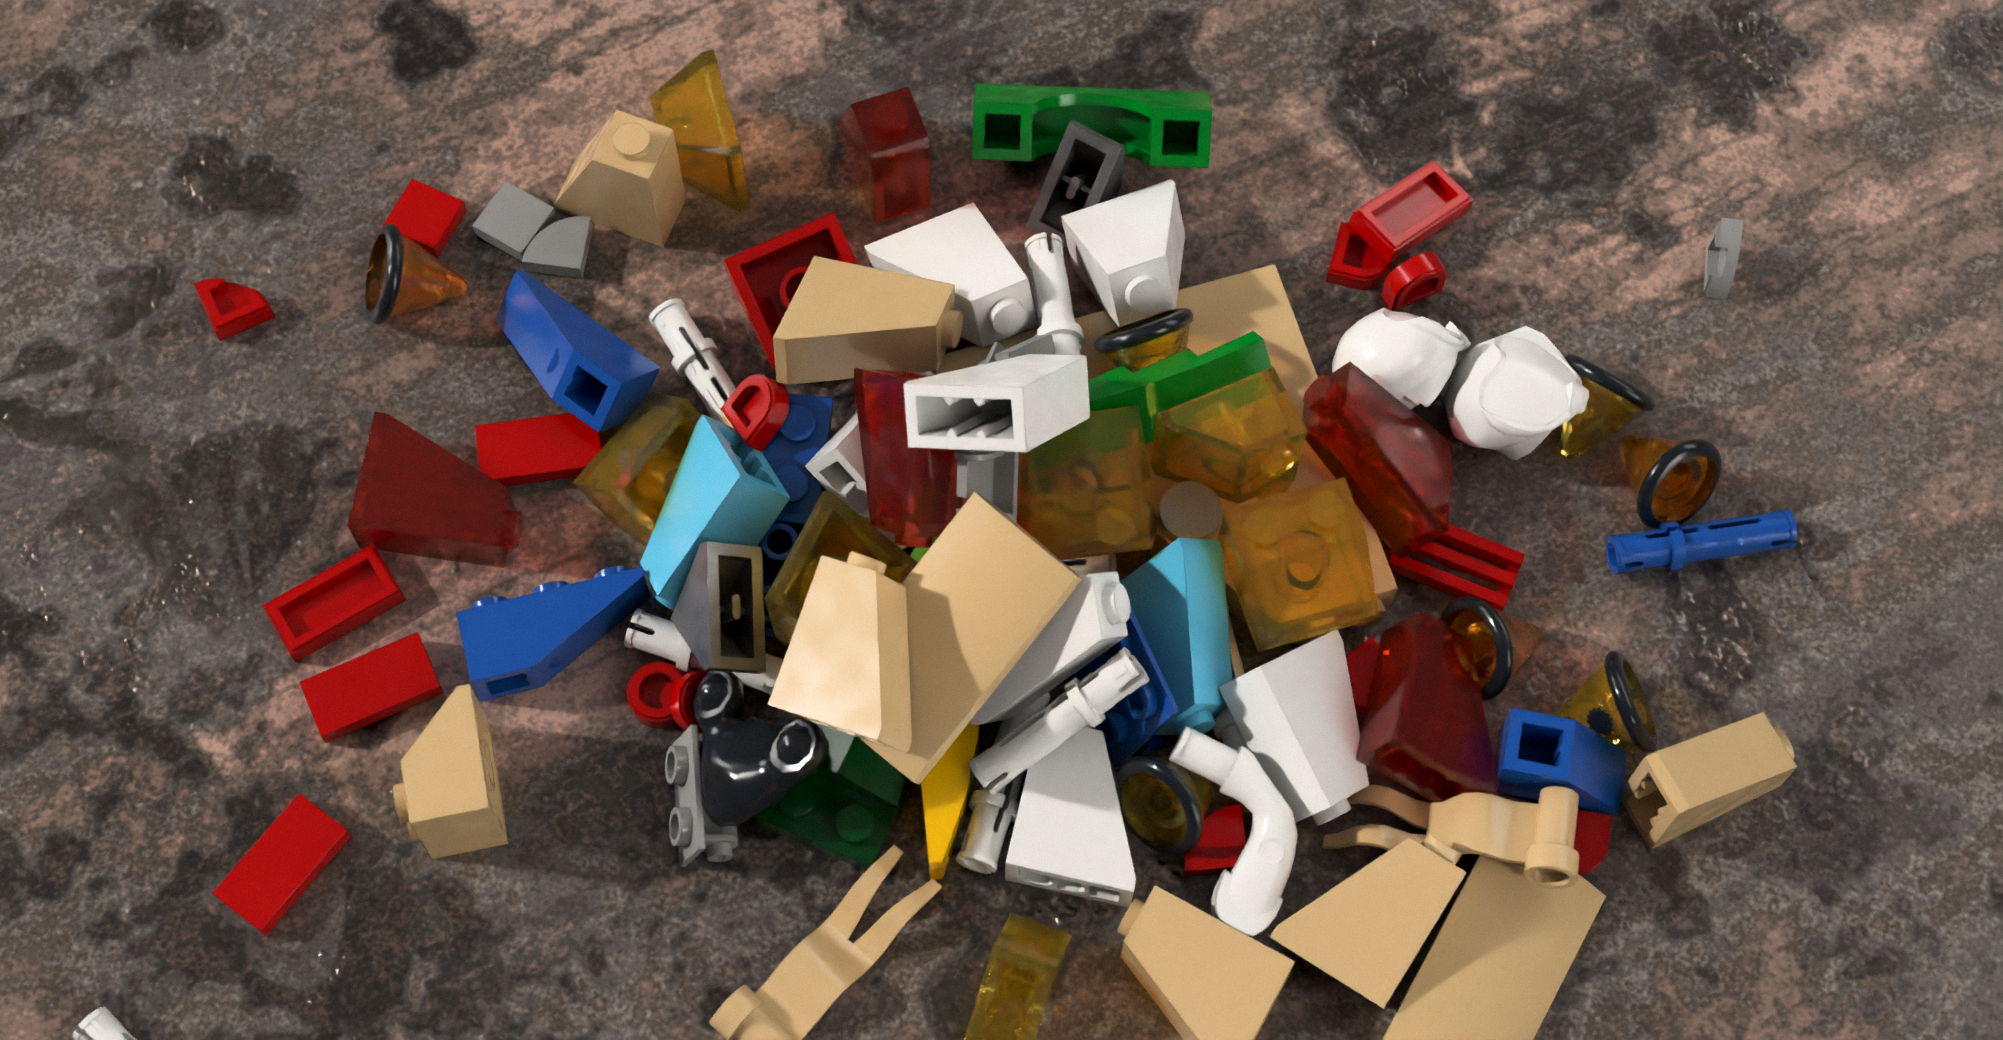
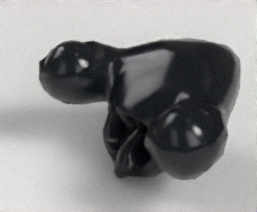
[693,671,830,827]

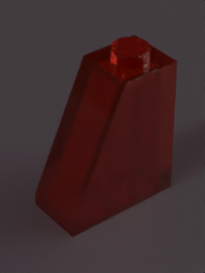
[837,86,931,224]
[1301,362,1453,559]
[853,368,963,548]
[347,412,523,568]
[1355,610,1499,802]

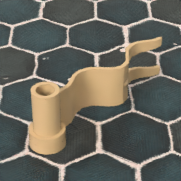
[1322,785,1580,889]
[709,844,942,1040]

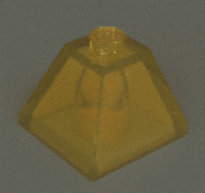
[648,50,750,211]

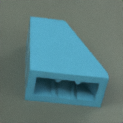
[640,414,790,610]
[1120,538,1232,736]

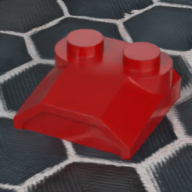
[723,212,858,371]

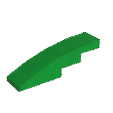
[1024,331,1279,472]

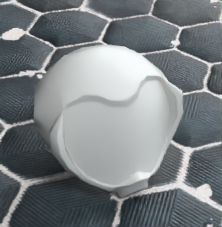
[1332,308,1471,418]
[1444,326,1589,460]

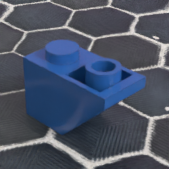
[1490,708,1627,816]

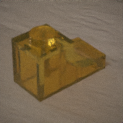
[964,913,1072,1040]

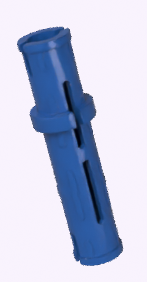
[1605,509,1798,575]

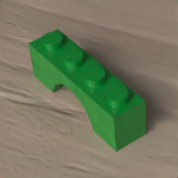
[972,83,1212,168]

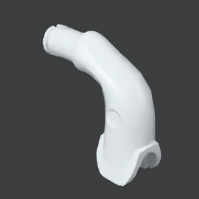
[1169,726,1298,936]

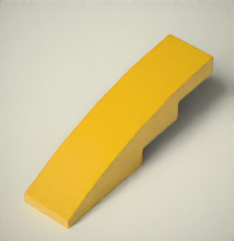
[921,721,981,880]

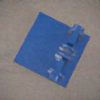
[1070,606,1180,769]

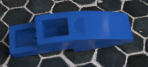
[758,393,834,640]

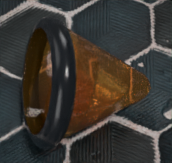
[365,224,467,325]
[1619,434,1721,529]
[1436,596,1543,701]

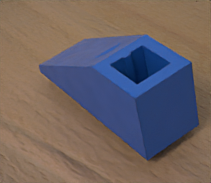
[495,269,661,433]
[456,566,651,702]

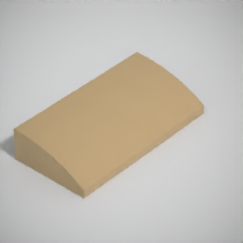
[860,492,1083,785]
[1382,855,1606,1040]

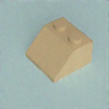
[393,684,508,859]

